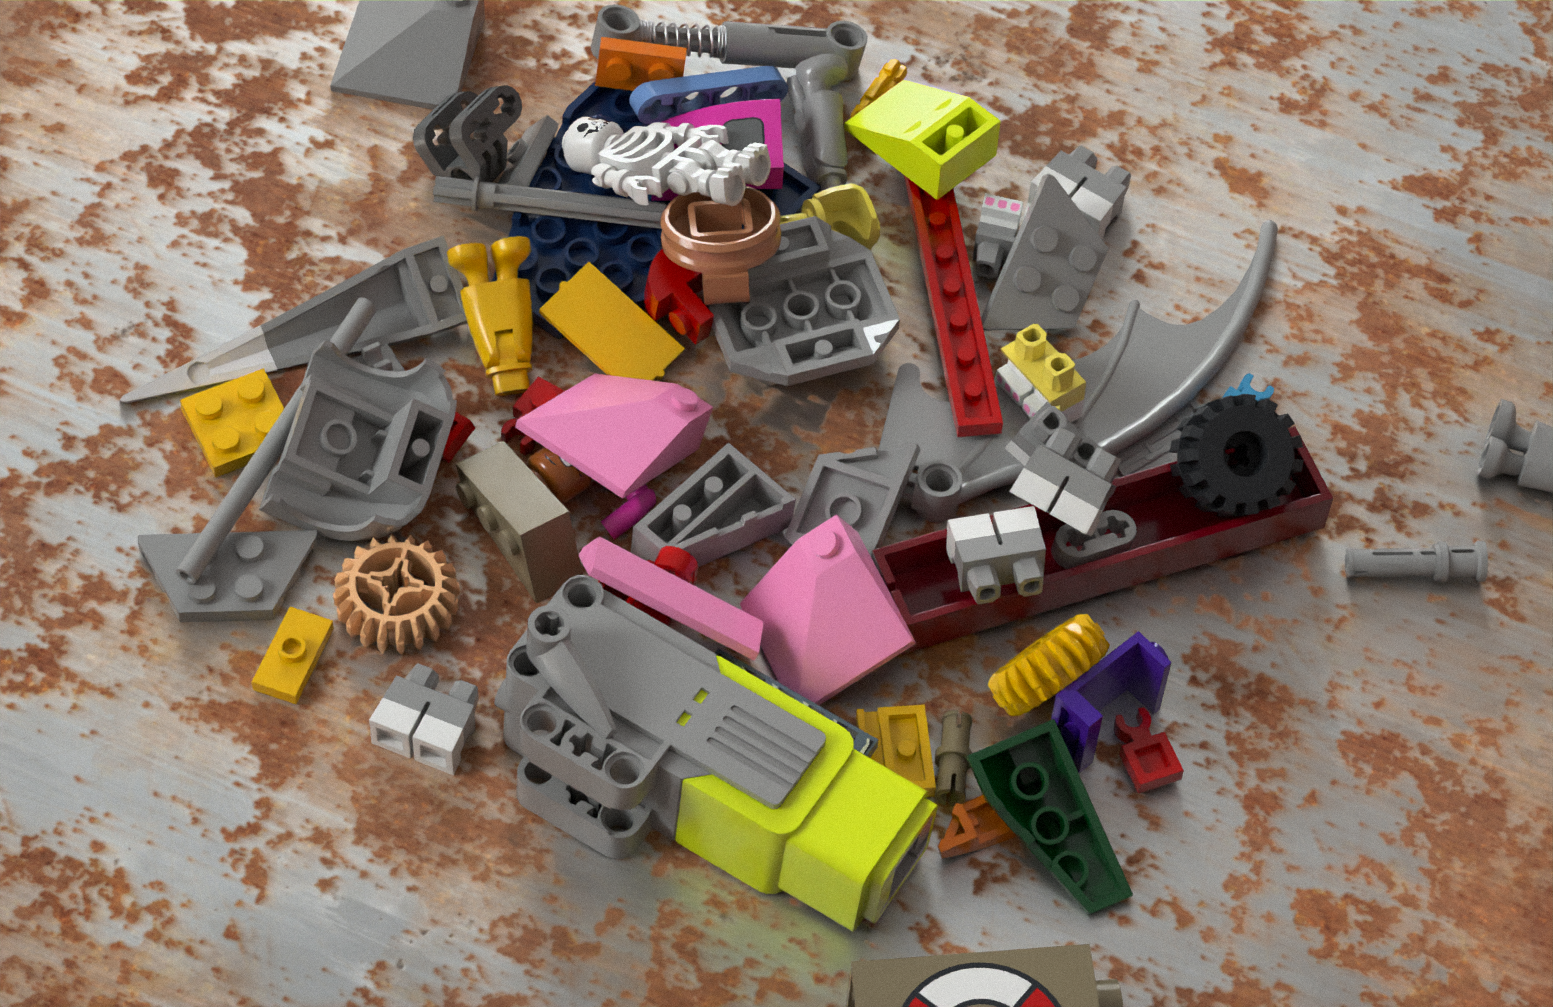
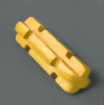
[850,59,907,118]

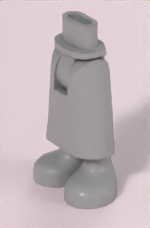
[786,54,848,191]
[1477,399,1553,493]

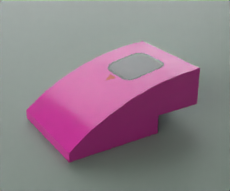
[651,99,784,201]

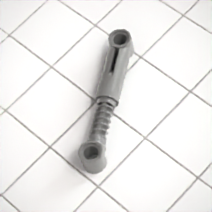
[591,4,868,80]

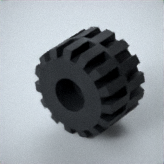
[1170,394,1304,517]

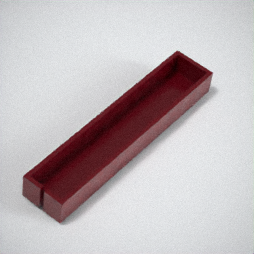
[871,426,1333,655]

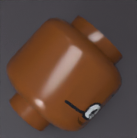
[527,447,592,504]

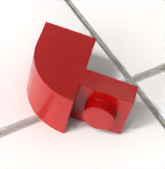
[644,249,714,345]

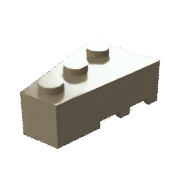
[456,441,583,604]

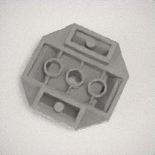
[702,216,900,386]

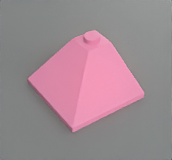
[515,373,713,499]
[740,514,916,705]

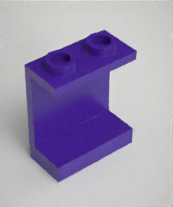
[1051,631,1172,773]

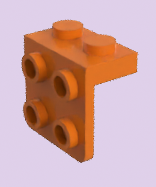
[595,37,687,91]

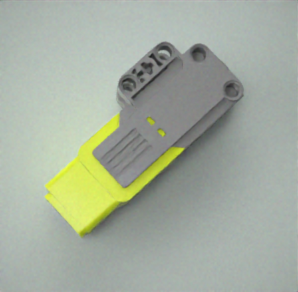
[494,575,938,932]

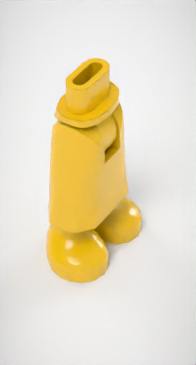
[447,236,532,396]

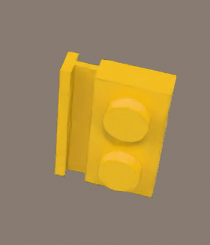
[856,704,936,797]

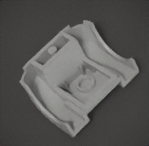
[259,339,457,541]

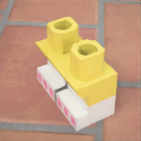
[995,324,1086,422]

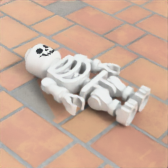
[562,117,771,206]

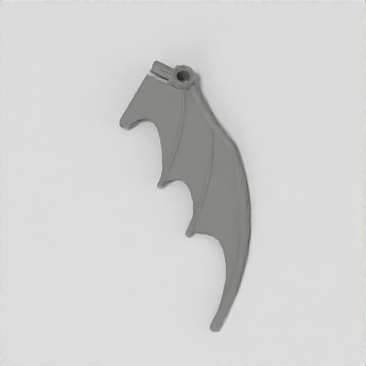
[878,220,1278,523]

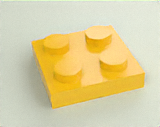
[180,368,284,478]

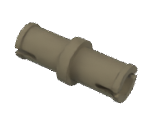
[935,710,972,806]

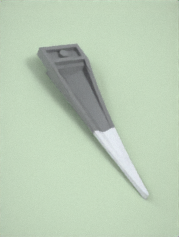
[120,235,467,404]

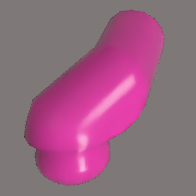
[600,484,656,540]

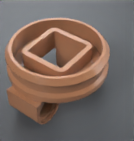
[660,186,781,305]

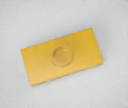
[252,606,334,704]

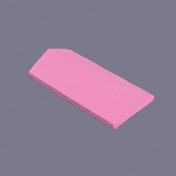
[578,536,763,661]

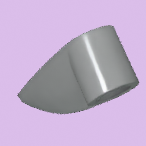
[526,605,618,739]

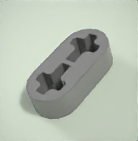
[1051,510,1137,569]

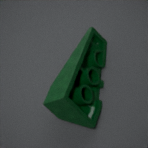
[966,719,1133,915]

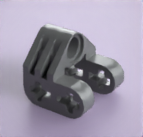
[413,85,522,183]

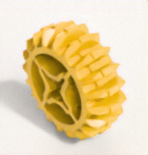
[988,614,1110,716]

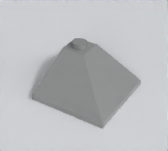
[330,0,485,110]

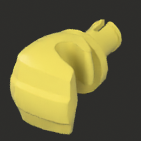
[780,183,880,250]

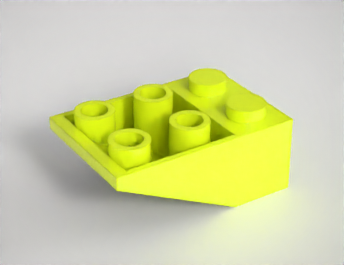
[844,80,1001,200]

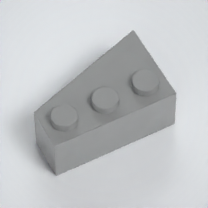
[631,443,796,567]

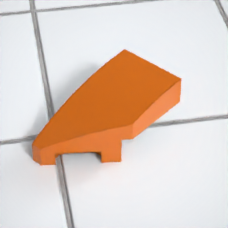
[938,795,1017,858]

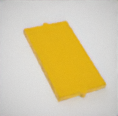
[538,262,685,381]

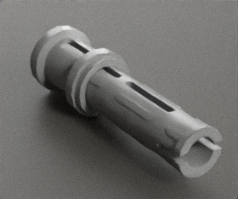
[1345,541,1488,583]

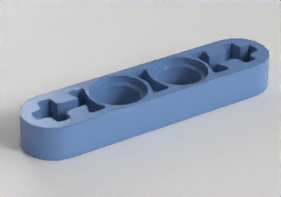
[629,66,788,124]

